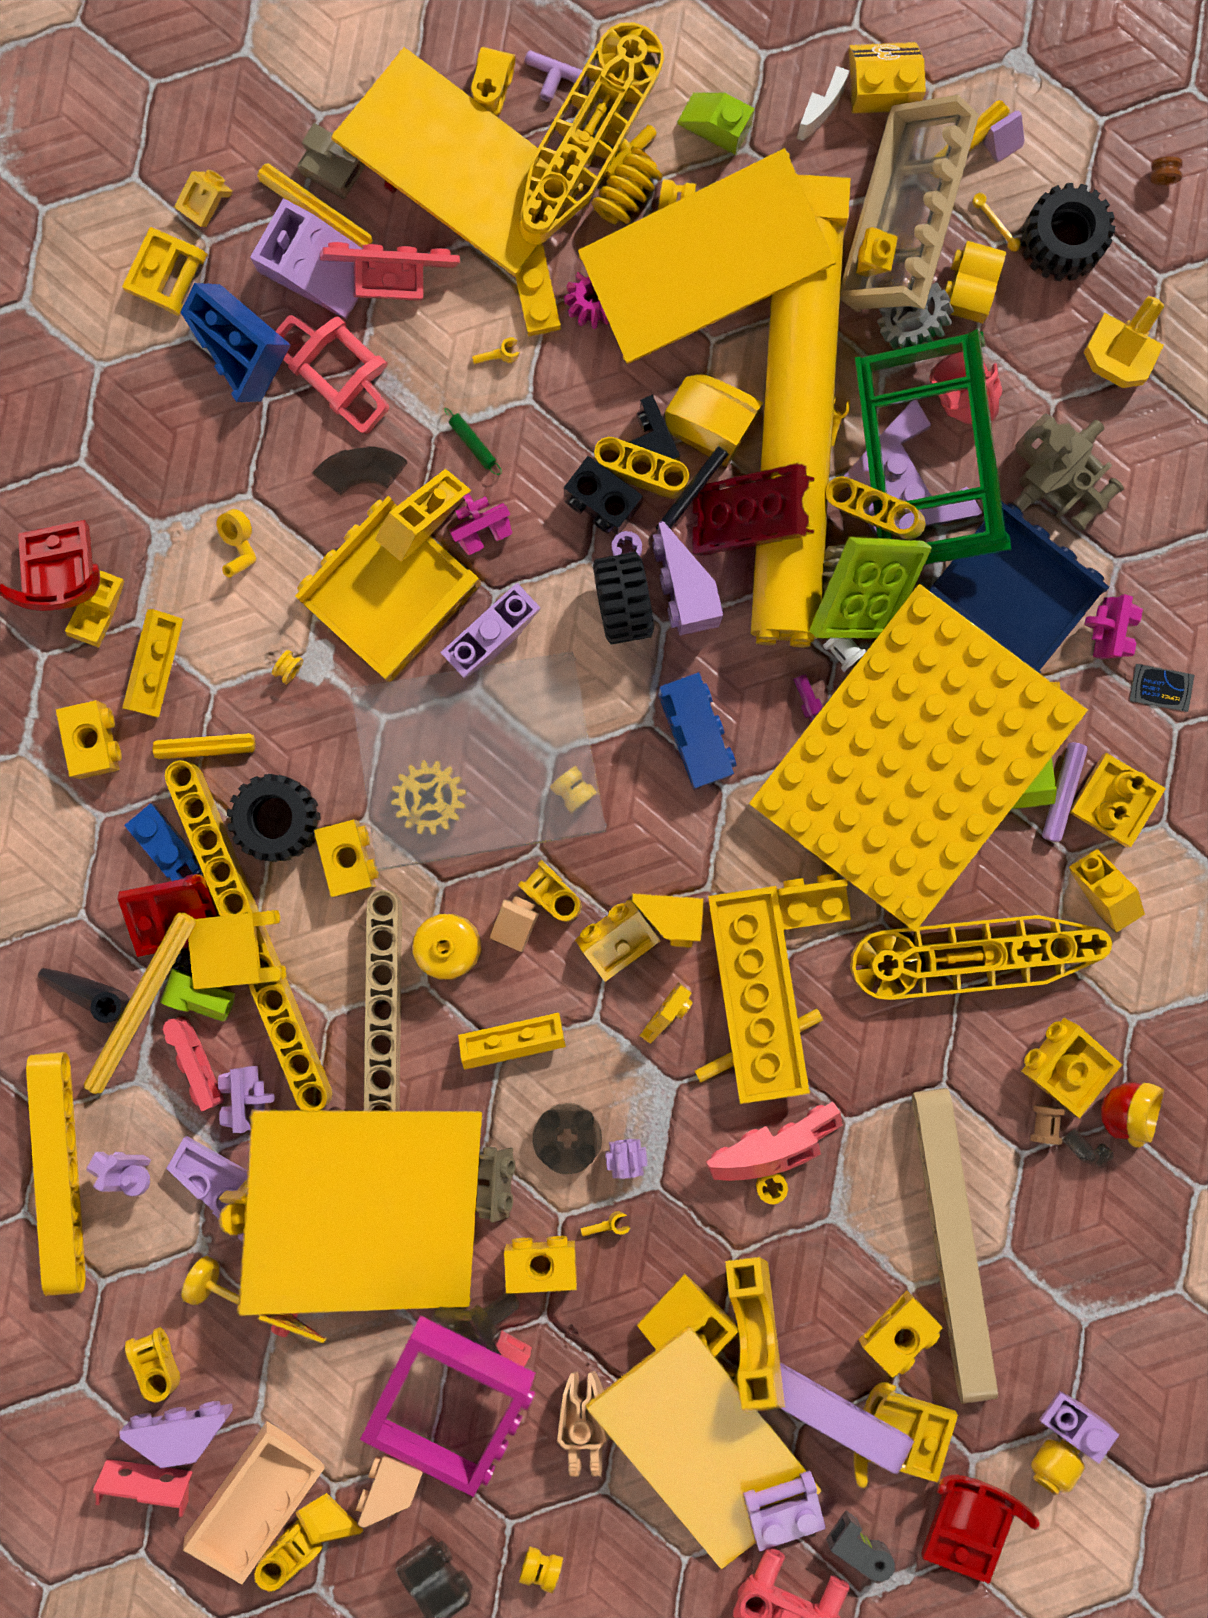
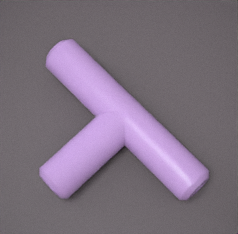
[525,51,590,102]

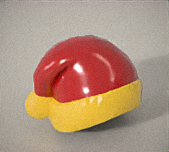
[1101,1082,1164,1148]

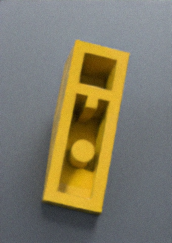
[375,468,471,561]

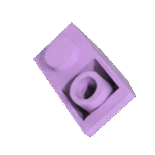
[1039,1391,1119,1464]

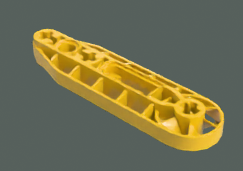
[519,22,664,245]
[850,915,1112,1000]

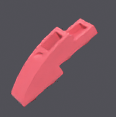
[706,1101,843,1181]

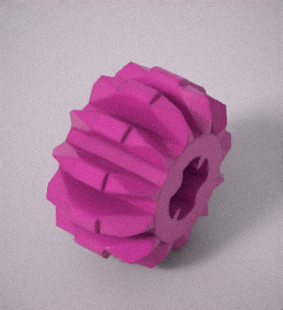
[564,272,609,330]

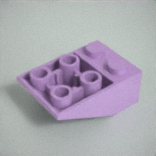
[250,198,362,319]
[652,522,723,636]

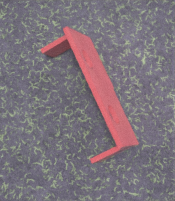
[93,1459,193,1517]

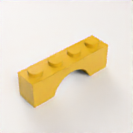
[725,1257,785,1411]

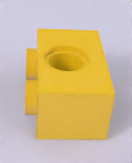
[55,700,122,779]
[314,820,379,897]
[504,1236,577,1294]
[858,1290,943,1378]

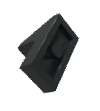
[629,394,680,461]

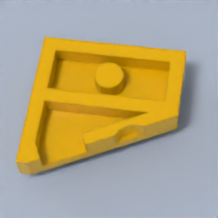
[639,982,693,1044]

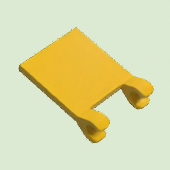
[188,910,287,990]

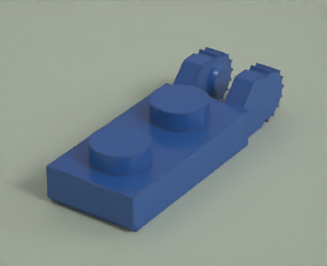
[124,803,204,881]

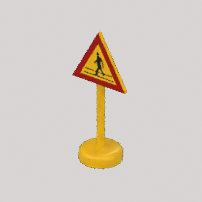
[181,1256,325,1343]

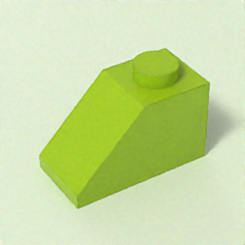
[677,93,755,155]

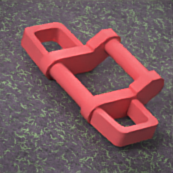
[275,315,389,434]

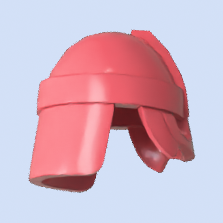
[929,352,1003,424]

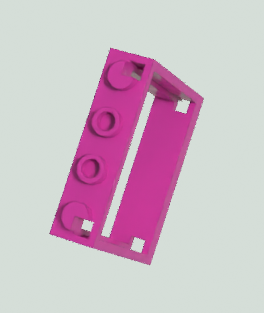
[360,1315,536,1497]

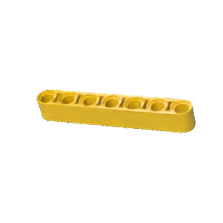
[26,1052,86,1296]

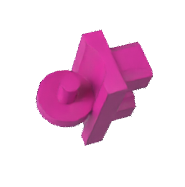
[448,493,513,555]
[1084,594,1143,659]

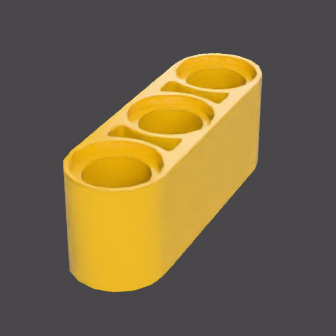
[594,437,689,499]
[826,476,926,540]

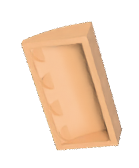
[183,1421,325,1584]

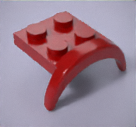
[0,520,100,611]
[117,874,219,957]
[921,1474,1040,1584]

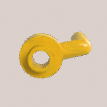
[216,509,256,578]

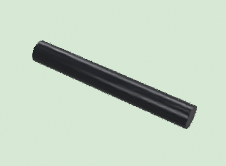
[655,445,729,530]

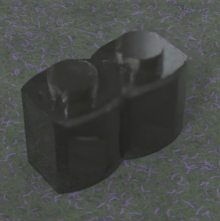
[395,1536,473,1618]

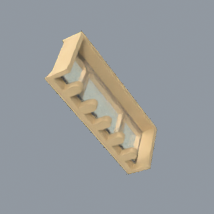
[840,95,979,312]

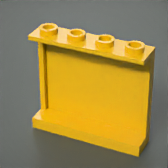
[295,496,482,684]

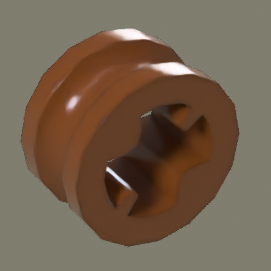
[1150,156,1183,186]

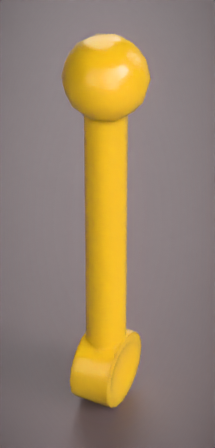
[972,193,1021,251]

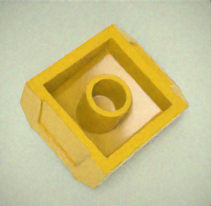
[665,374,764,467]

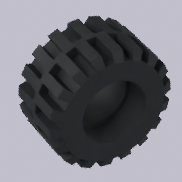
[1020,183,1116,281]
[593,552,654,645]
[227,774,321,862]

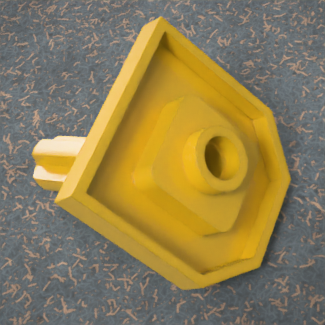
[1084,296,1164,388]

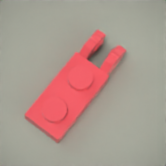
[162,1016,224,1112]

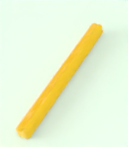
[84,913,195,1094]

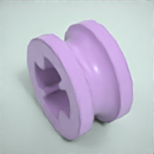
[612,531,642,556]

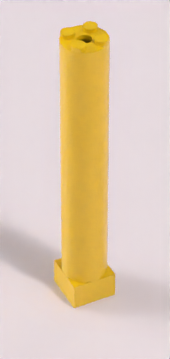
[751,174,851,647]

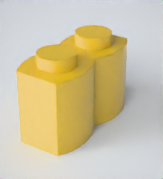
[944,241,1006,324]

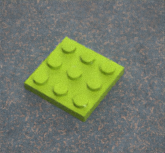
[809,537,932,638]

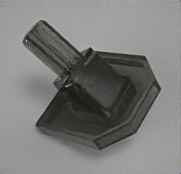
[431,1293,520,1355]

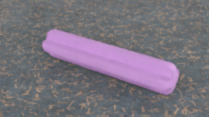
[1042,742,1088,842]

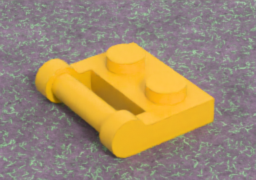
[122,227,208,316]

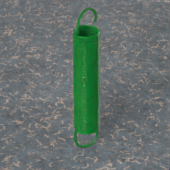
[444,408,502,475]

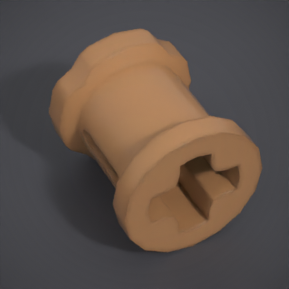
[1030,1105,1065,1145]

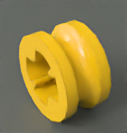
[272,649,304,684]
[756,1173,788,1204]

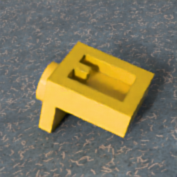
[174,170,233,227]
[856,227,898,277]

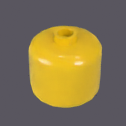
[413,914,481,980]

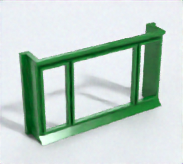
[855,329,1012,565]

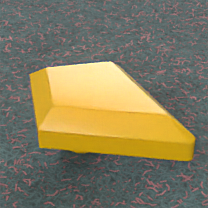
[295,1493,363,1545]

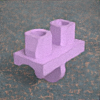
[218,1066,275,1133]
[86,1152,151,1196]

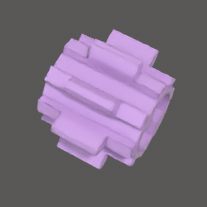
[605,1139,648,1179]

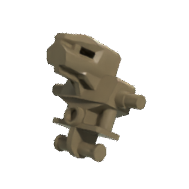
[1012,413,1124,531]

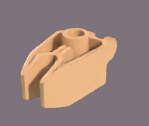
[557,1371,611,1476]

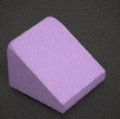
[984,110,1024,162]

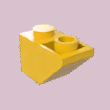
[1069,849,1145,933]

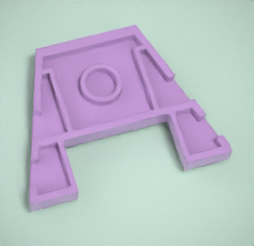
[844,400,982,537]

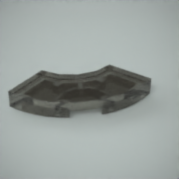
[312,446,408,496]

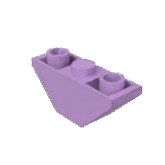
[440,583,541,679]
[119,1401,233,1468]

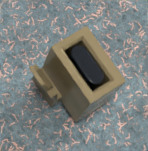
[297,123,366,200]

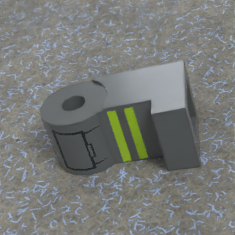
[826,1510,895,1582]

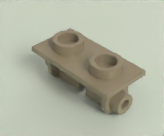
[476,1147,515,1222]

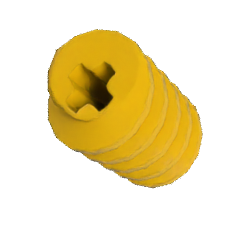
[591,146,663,224]

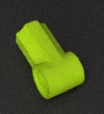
[160,969,236,1022]

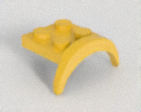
[854,1382,958,1488]

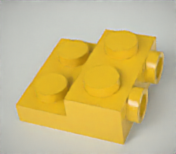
[1021,1018,1122,1119]

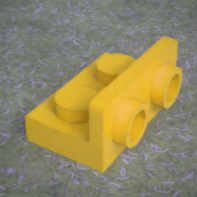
[777,873,851,930]
[575,900,660,982]

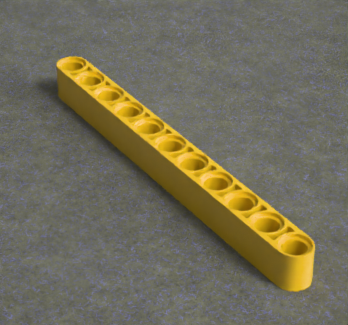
[165,760,333,1111]

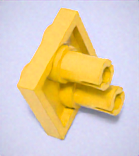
[1070,753,1166,848]

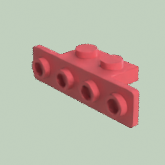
[320,242,460,301]

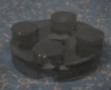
[532,1102,602,1174]

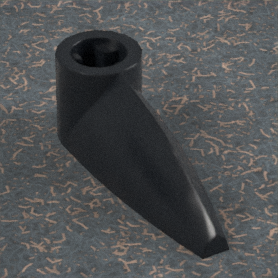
[38,968,130,1023]

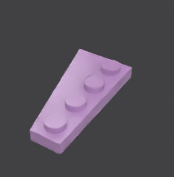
[166,1136,248,1242]

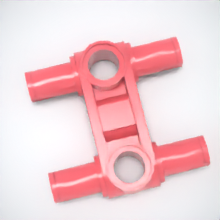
[733,1547,850,1618]

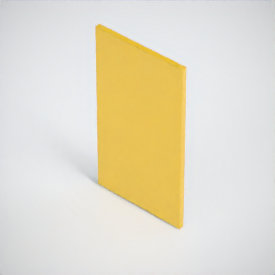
[331,47,584,277]
[578,148,836,364]
[586,1325,822,1570]

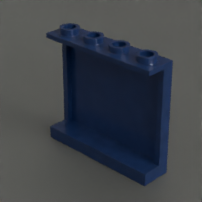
[929,501,1110,673]

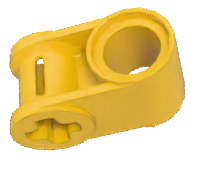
[471,47,516,116]
[517,860,582,922]
[125,1327,181,1402]
[254,1519,323,1591]

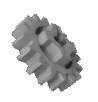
[877,281,954,350]

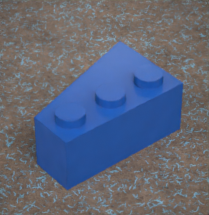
[180,283,291,402]
[658,672,737,790]

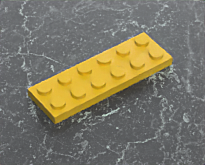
[708,886,810,1104]

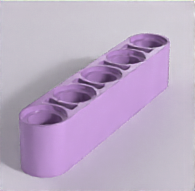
[780,1362,914,1474]

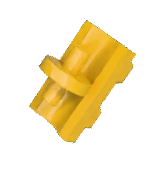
[218,1180,247,1235]

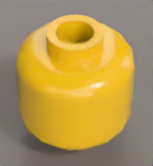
[1031,1438,1085,1495]

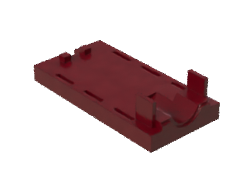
[693,463,815,556]

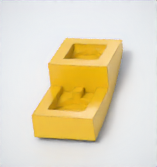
[65,570,124,648]

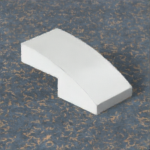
[797,66,849,140]

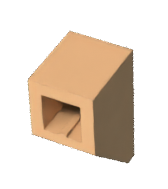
[490,896,539,952]
[356,1453,423,1528]

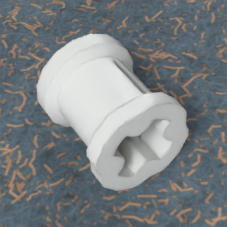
[823,638,866,672]

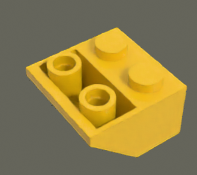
[637,1273,738,1357]

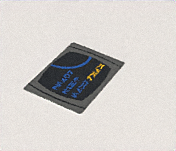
[1130,664,1194,712]

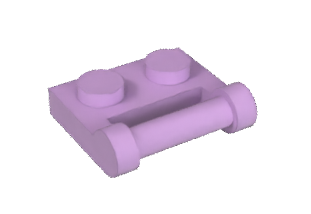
[743,1471,826,1551]

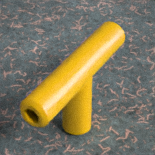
[604,125,657,179]

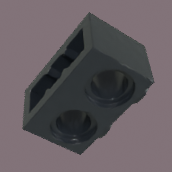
[563,456,643,535]

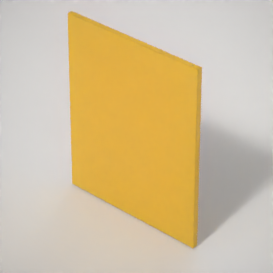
[237,1110,483,1315]

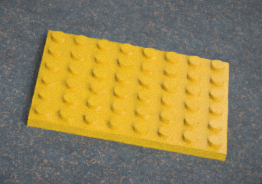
[749,584,1088,932]

